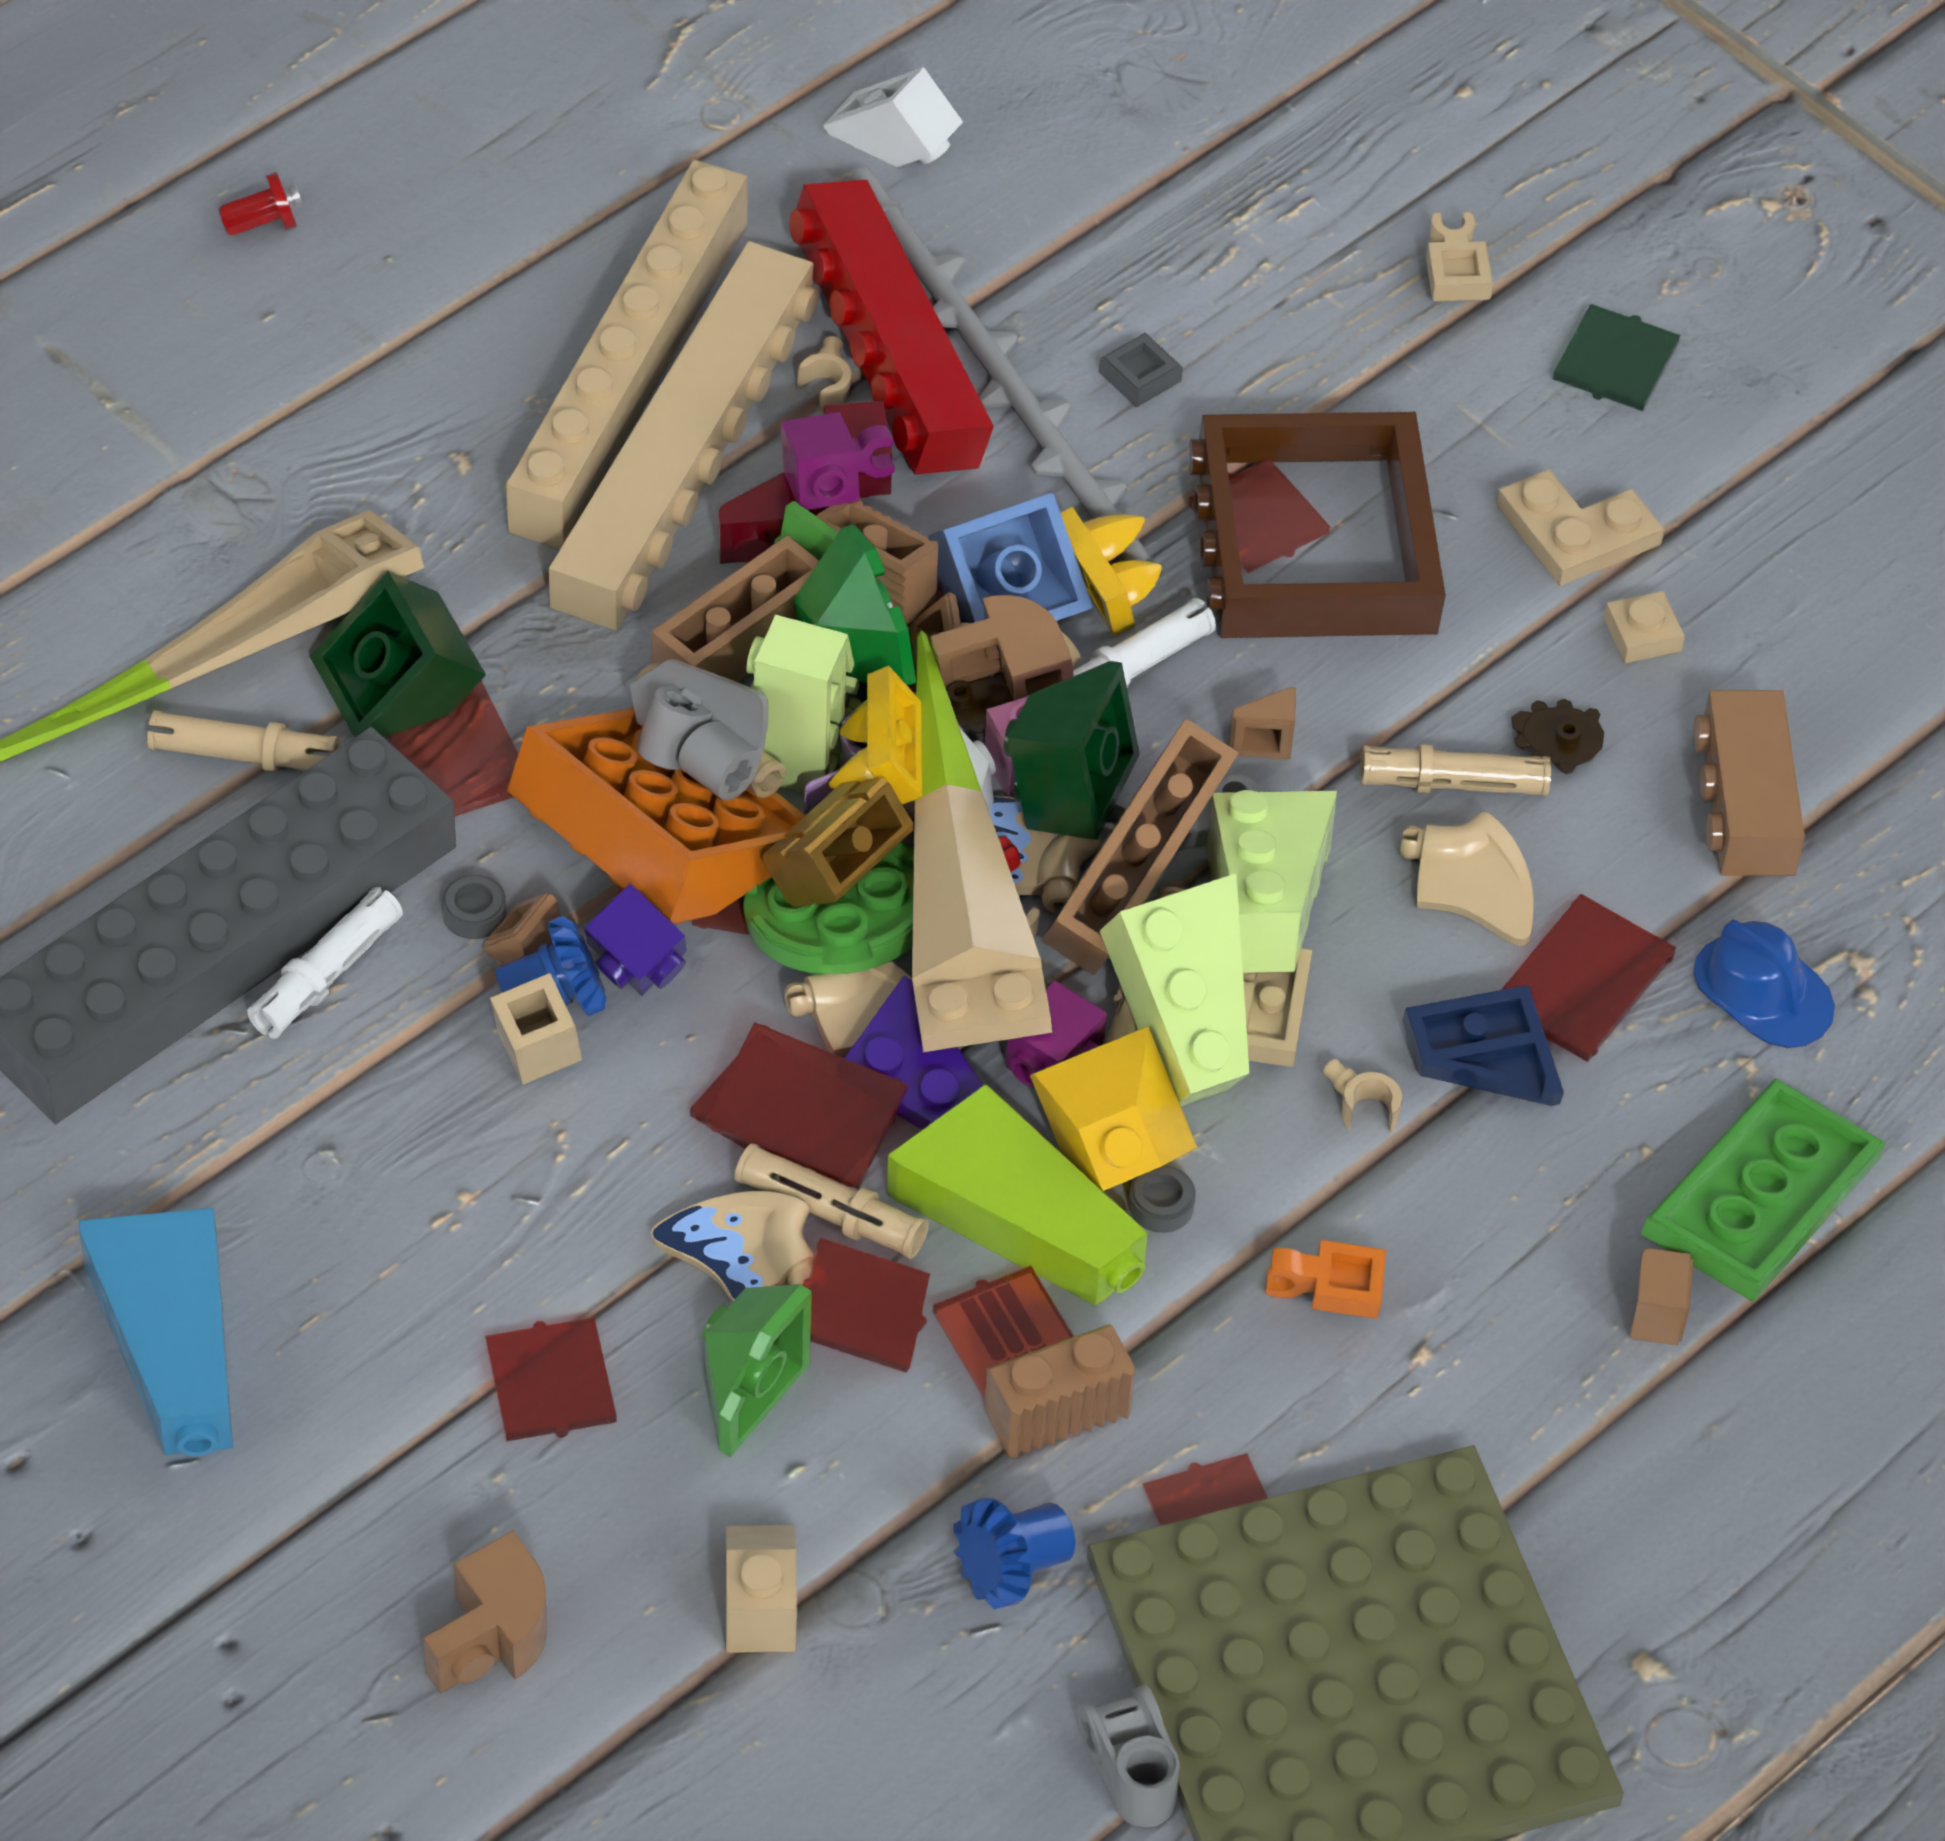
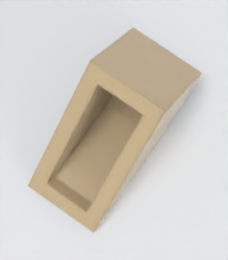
[726,1525,797,1653]

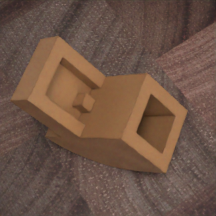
[930,595,1074,701]
[423,1530,548,1693]

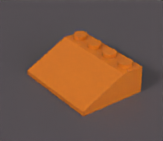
[507,708,806,924]

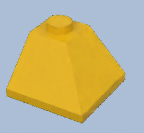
[1030,1026,1197,1191]

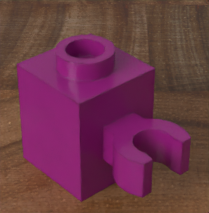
[780,412,895,510]
[1006,980,1107,1088]

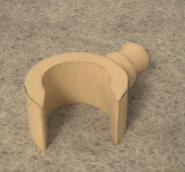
[797,336,851,411]
[1323,1059,1402,1133]

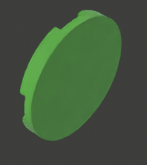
[744,841,914,974]

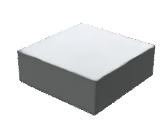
[1099,332,1183,407]

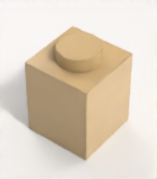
[490,973,582,1085]

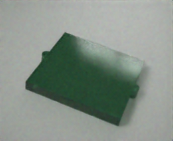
[1553,304,1680,411]

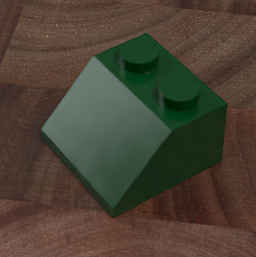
[309,571,486,738]
[1004,661,1140,840]

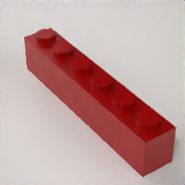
[789,179,994,475]

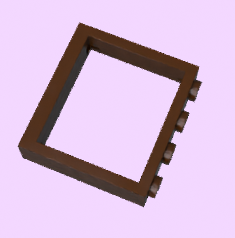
[1189,412,1446,638]

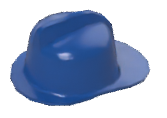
[1694,919,1835,1048]

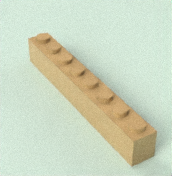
[506,159,747,549]
[549,241,819,631]

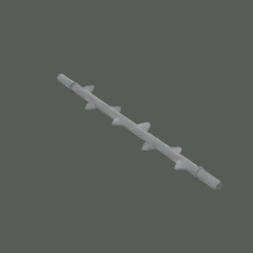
[850,166,1154,562]

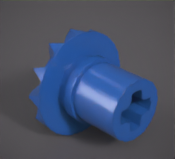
[495,916,606,1016]
[953,1497,1076,1609]

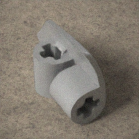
[629,659,768,800]

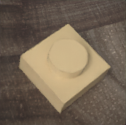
[1604,591,1685,663]

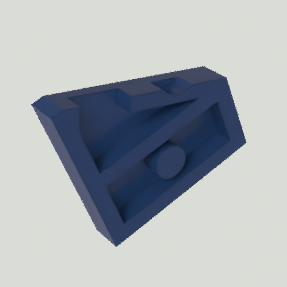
[1402,985,1564,1106]

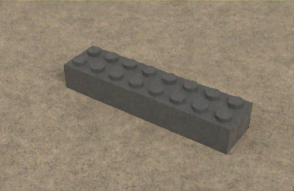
[0,726,456,1125]

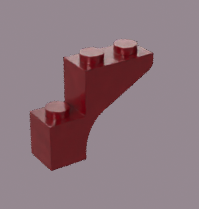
[719,401,892,564]

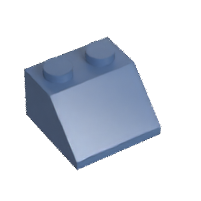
[928,492,1093,623]

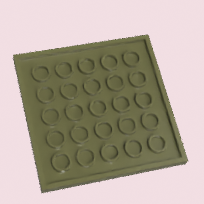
[1087,1445,1624,1841]

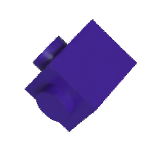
[584,883,687,996]

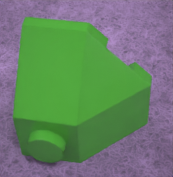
[702,1284,812,1457]

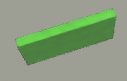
[1641,1078,1886,1302]

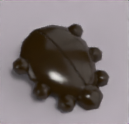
[946,672,1013,734]
[1511,699,1604,775]

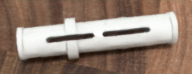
[1073,598,1216,688]
[247,887,403,1039]

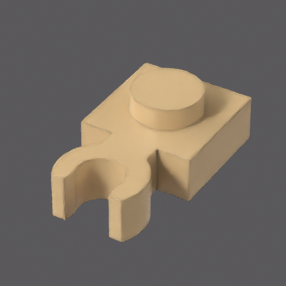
[1426,212,1493,301]

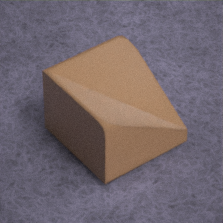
[1229,687,1296,759]
[1630,1248,1693,1346]

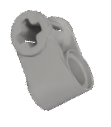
[1076,1684,1180,1828]

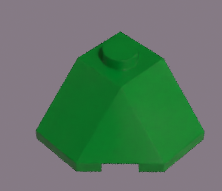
[794,524,916,686]

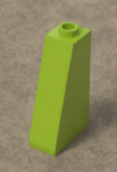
[886,1084,1148,1306]

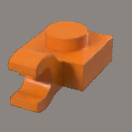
[1265,1240,1386,1319]

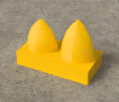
[1060,507,1162,637]
[828,666,923,805]

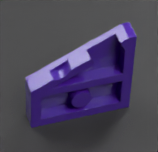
[836,976,983,1130]

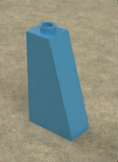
[79,1208,233,1456]

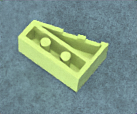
[746,614,862,794]
[1206,790,1337,973]
[1100,873,1249,1106]

